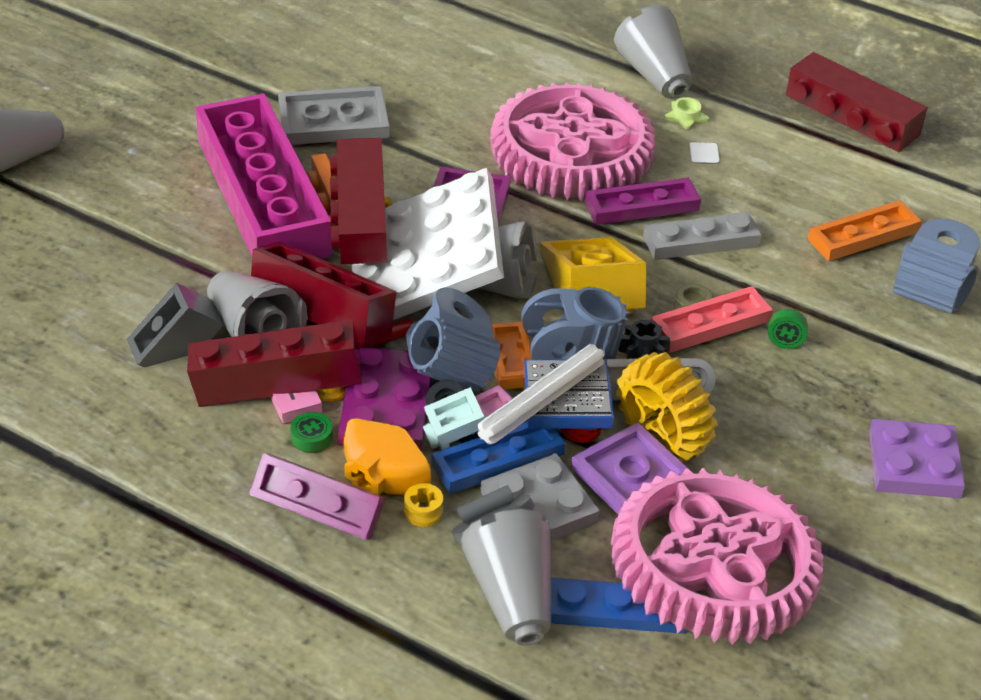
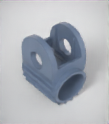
[893,219,980,314]
[406,287,500,392]
[521,287,629,359]

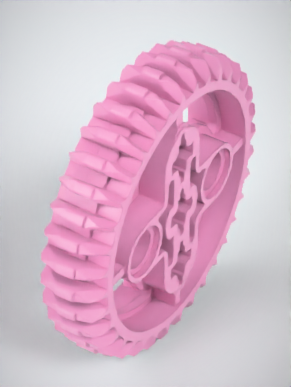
[490,82,656,201]
[611,468,824,645]

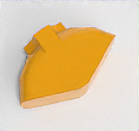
[344,419,431,495]

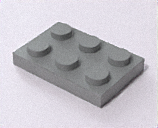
[278,86,390,145]

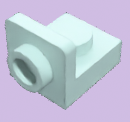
[423,387,485,450]

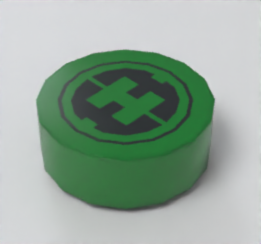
[768,309,808,349]
[290,412,333,452]

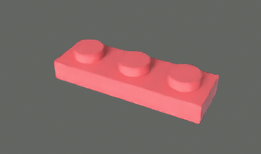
[651,286,773,353]

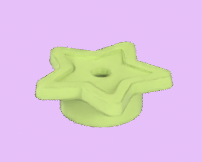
[665,97,709,130]

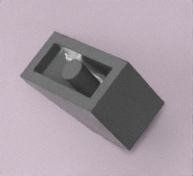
[127,283,224,367]

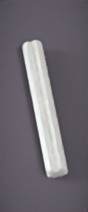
[478,344,605,444]

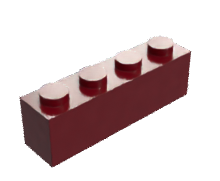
[785,52,928,152]
[330,137,388,265]
[251,241,397,346]
[187,320,362,407]

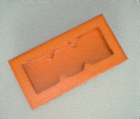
[491,321,532,390]

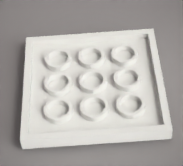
[352,168,504,320]

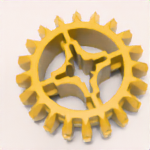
[616,352,718,462]

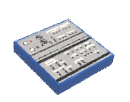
[524,359,614,430]

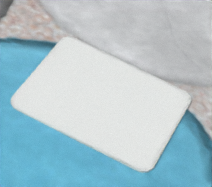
[690,142,720,163]

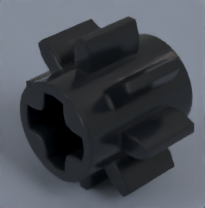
[618,320,670,359]

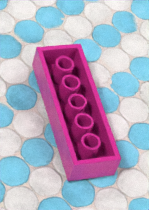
[195,93,332,259]

